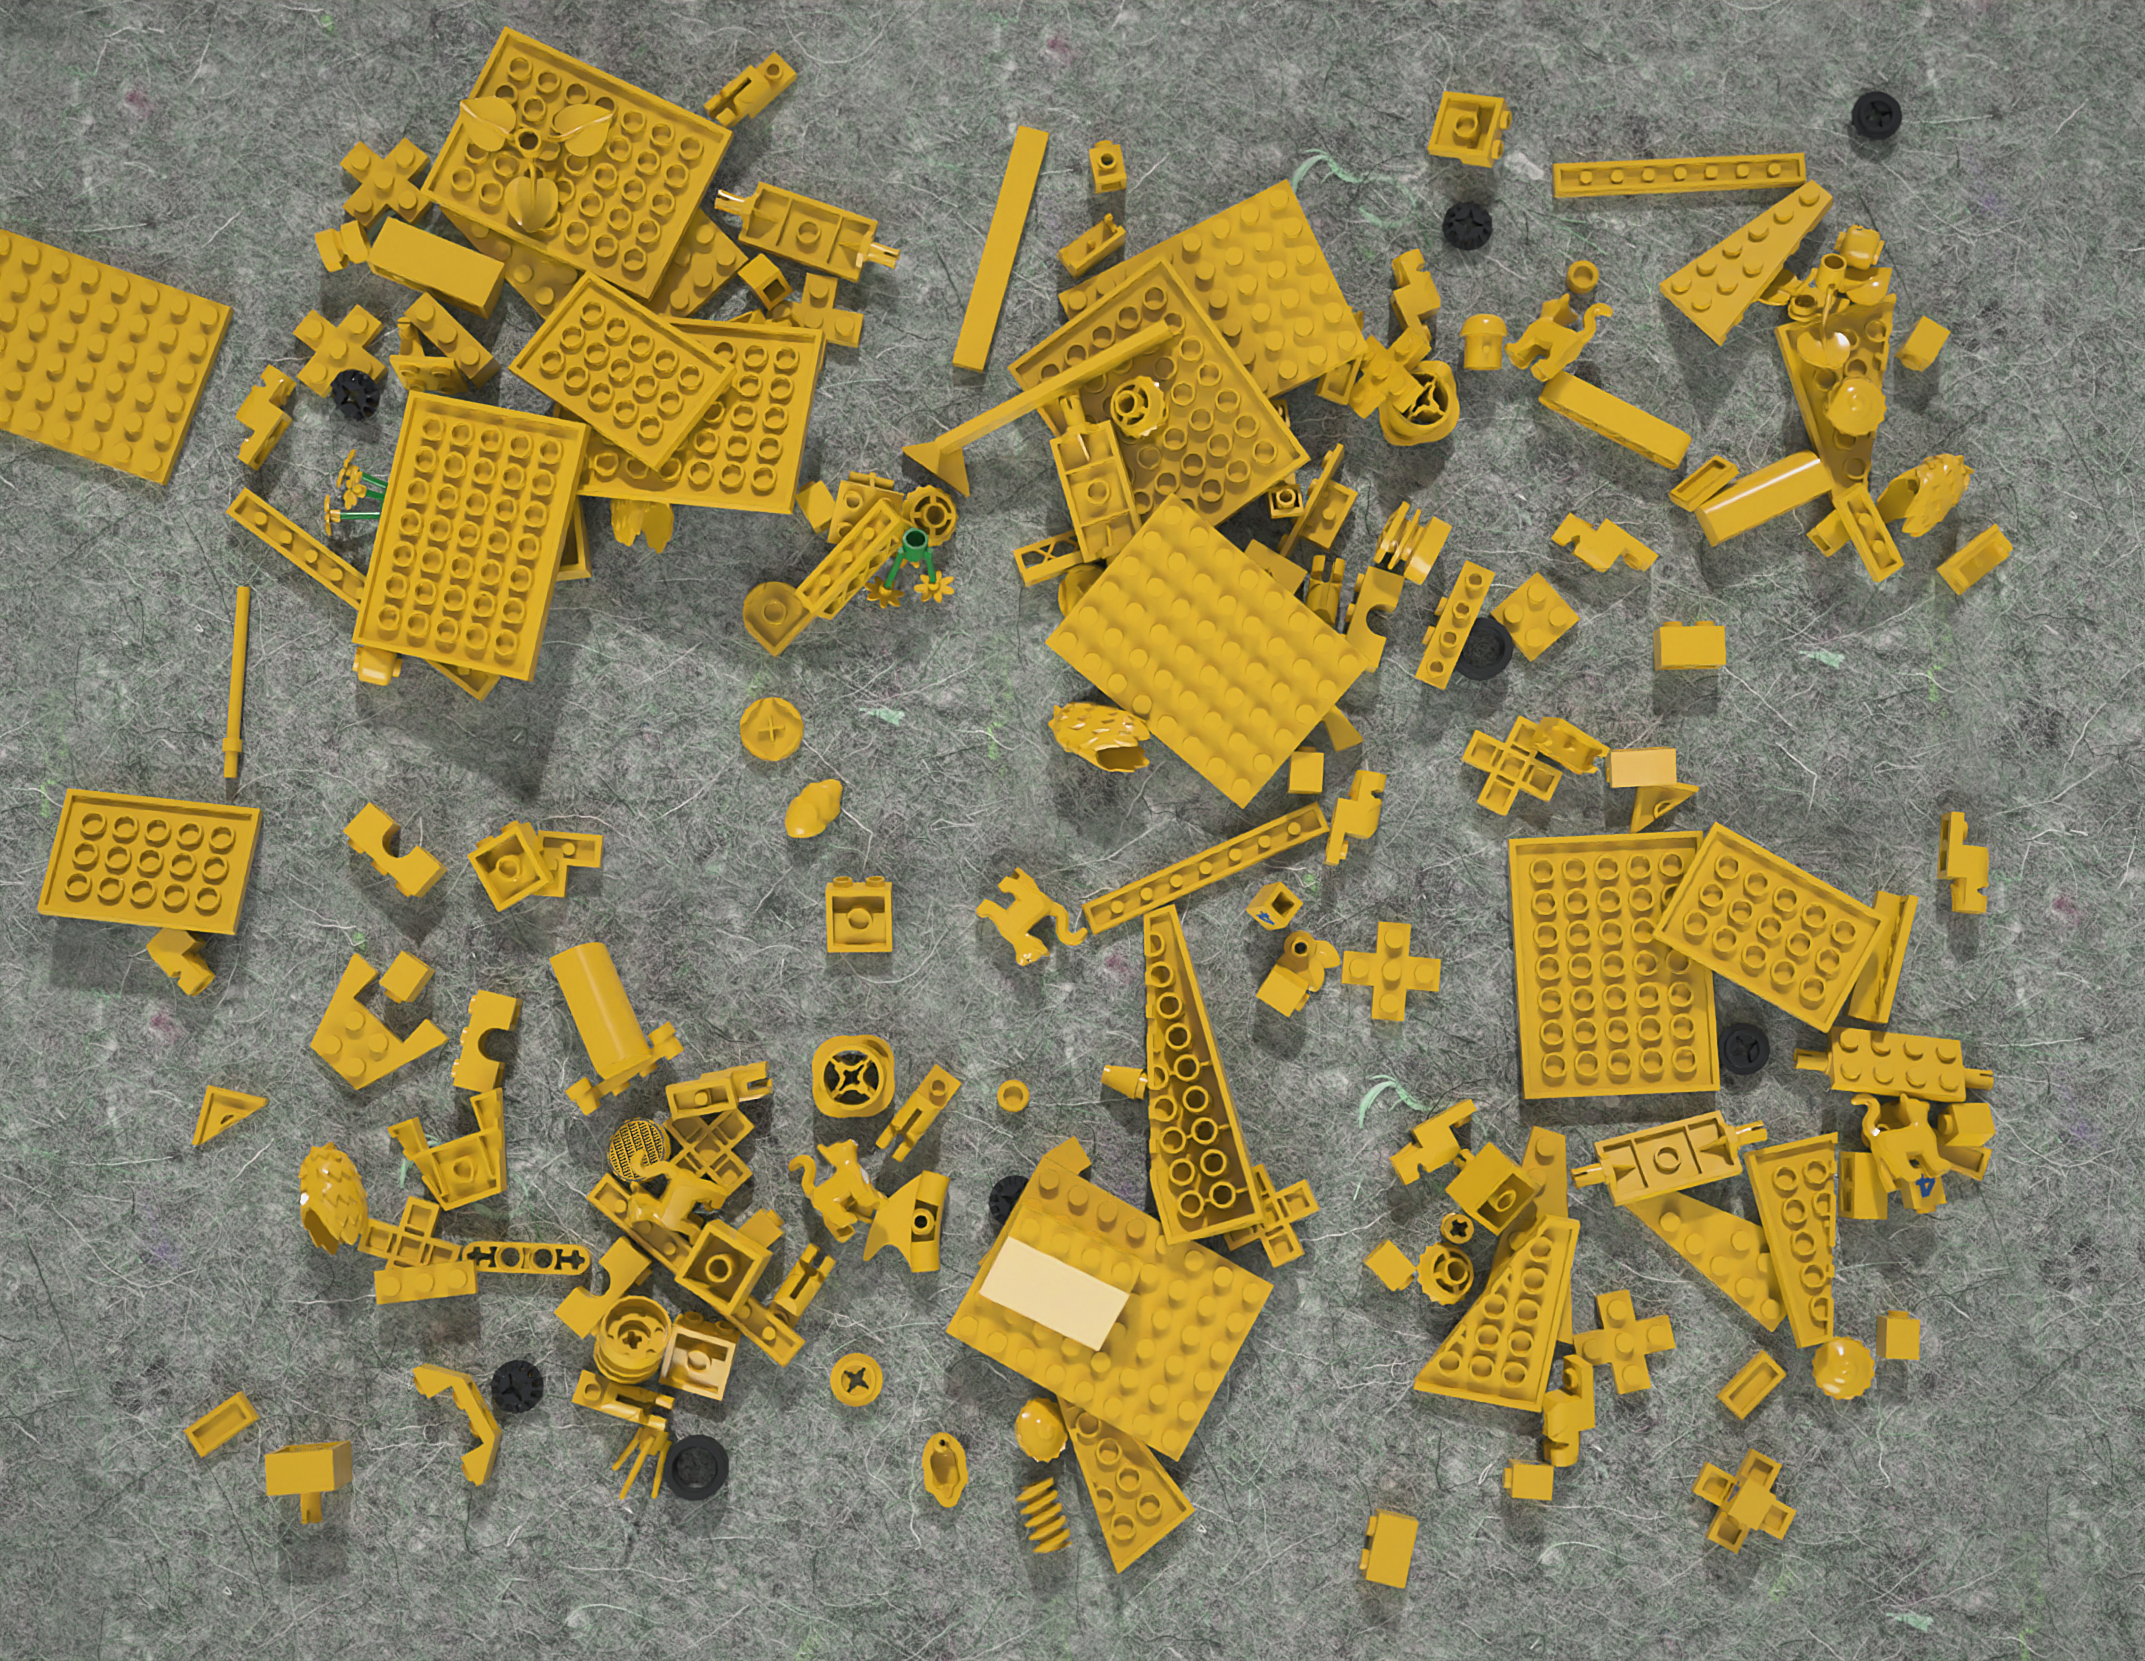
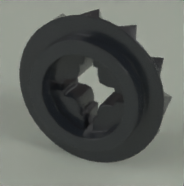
[1850,91,1902,142]
[1442,200,1493,251]
[330,369,380,421]
[1717,1023,1770,1075]
[989,1175,1029,1225]
[490,1360,544,1414]

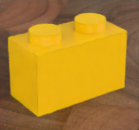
[1653,621,1726,670]
[1358,1508,1419,1589]

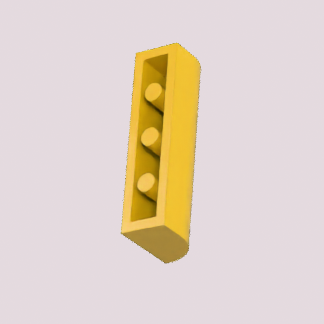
[366,216,506,320]
[1694,449,1834,547]
[549,942,653,1080]

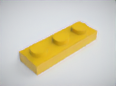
[1831,483,1905,582]
[374,1259,479,1305]

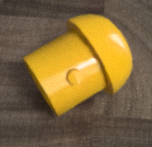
[1459,314,1509,370]

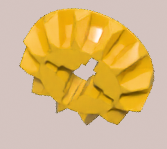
[830,1352,883,1407]

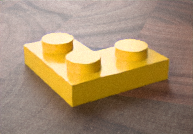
[532,830,605,898]

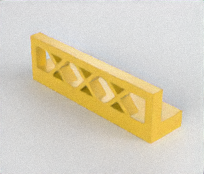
[794,499,917,621]
[1013,529,1103,588]
[1844,890,1919,1024]

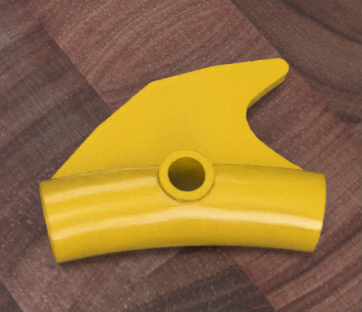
[863,1169,951,1272]

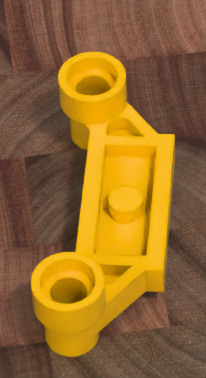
[565,1021,685,1116]

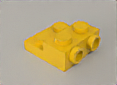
[1427,91,1512,168]
[467,820,554,912]
[825,876,893,952]
[658,1311,742,1401]

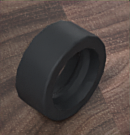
[1455,617,1513,681]
[664,1434,729,1501]

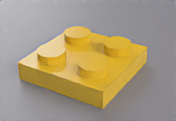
[1489,571,1580,662]

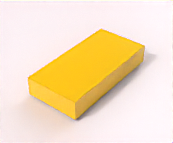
[1668,454,1739,512]
[1931,1127,1992,1181]
[1716,1349,1788,1421]
[183,1391,260,1458]

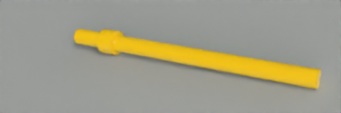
[222,586,251,779]

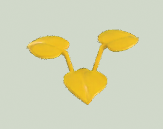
[460,96,612,233]
[1758,253,1892,369]

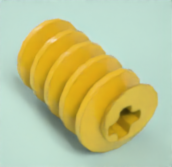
[1016,1477,1073,1553]

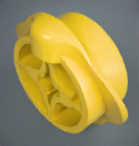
[1378,361,1460,446]
[812,1034,895,1118]

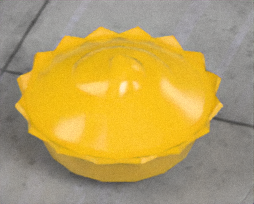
[1110,375,1166,439]
[1824,375,1888,437]
[899,485,959,547]
[1416,1241,1474,1306]
[1811,1335,1875,1401]
[1015,1396,1069,1462]

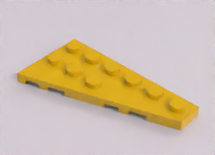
[1659,180,1833,346]
[1483,1126,1573,1345]
[1743,1132,1838,1348]
[1623,1191,1834,1332]
[1055,1394,1196,1574]

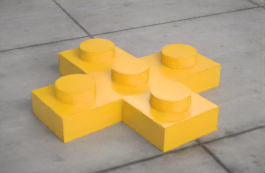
[339,137,434,231]
[766,273,864,373]
[292,304,389,399]
[1348,326,1432,420]
[1460,715,1563,817]
[1340,921,1441,1021]
[662,1107,756,1196]
[1222,1163,1321,1268]
[357,1196,464,1270]
[1572,1289,1676,1394]
[1690,1447,1797,1554]

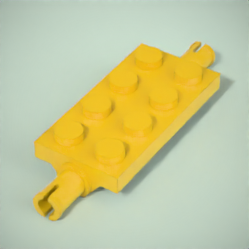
[714,181,901,283]
[1049,395,1142,566]
[1793,1026,1994,1103]
[1570,1110,1767,1207]

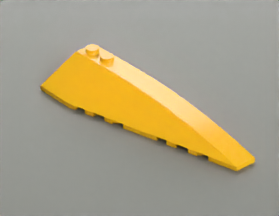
[1143,904,1268,1246]

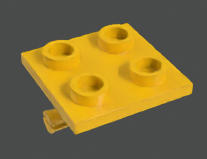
[389,317,468,394]
[827,470,904,544]

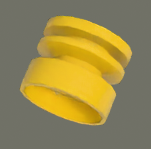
[1372,500,1452,586]
[594,1296,671,1384]

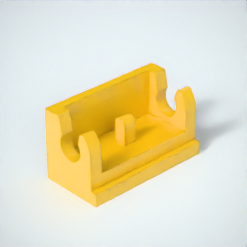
[1056,213,1126,280]
[1936,523,2013,596]
[1529,717,1610,776]
[1605,746,1677,788]
[1838,1151,1888,1220]

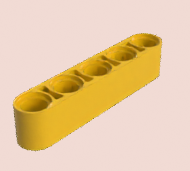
[1538,370,1692,469]

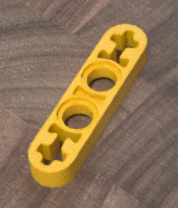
[462,1241,593,1275]

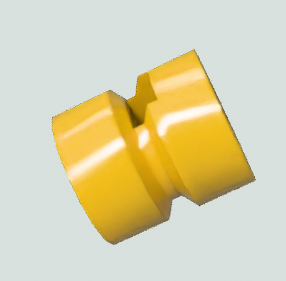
[315,219,372,273]

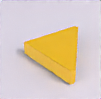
[902,441,970,497]
[1628,782,1699,834]
[192,1085,269,1145]

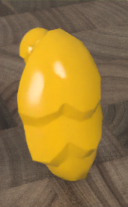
[784,779,843,838]
[922,1432,968,1508]

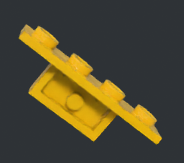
[1277,443,1358,560]
[1414,560,1495,690]

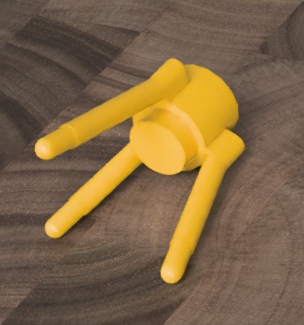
[612,1425,672,1500]

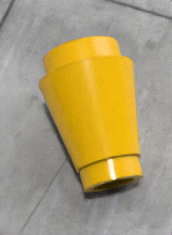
[1101,1064,1149,1100]

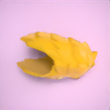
[1876,453,1974,537]
[610,498,674,554]
[1047,701,1151,772]
[297,1141,368,1255]

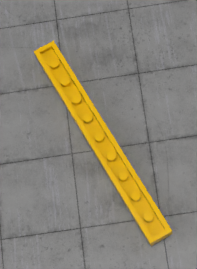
[226,487,501,702]

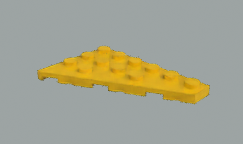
[1774,293,1897,509]
[1413,1214,1580,1413]

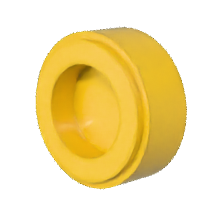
[1565,260,1599,294]
[997,1079,1030,1112]

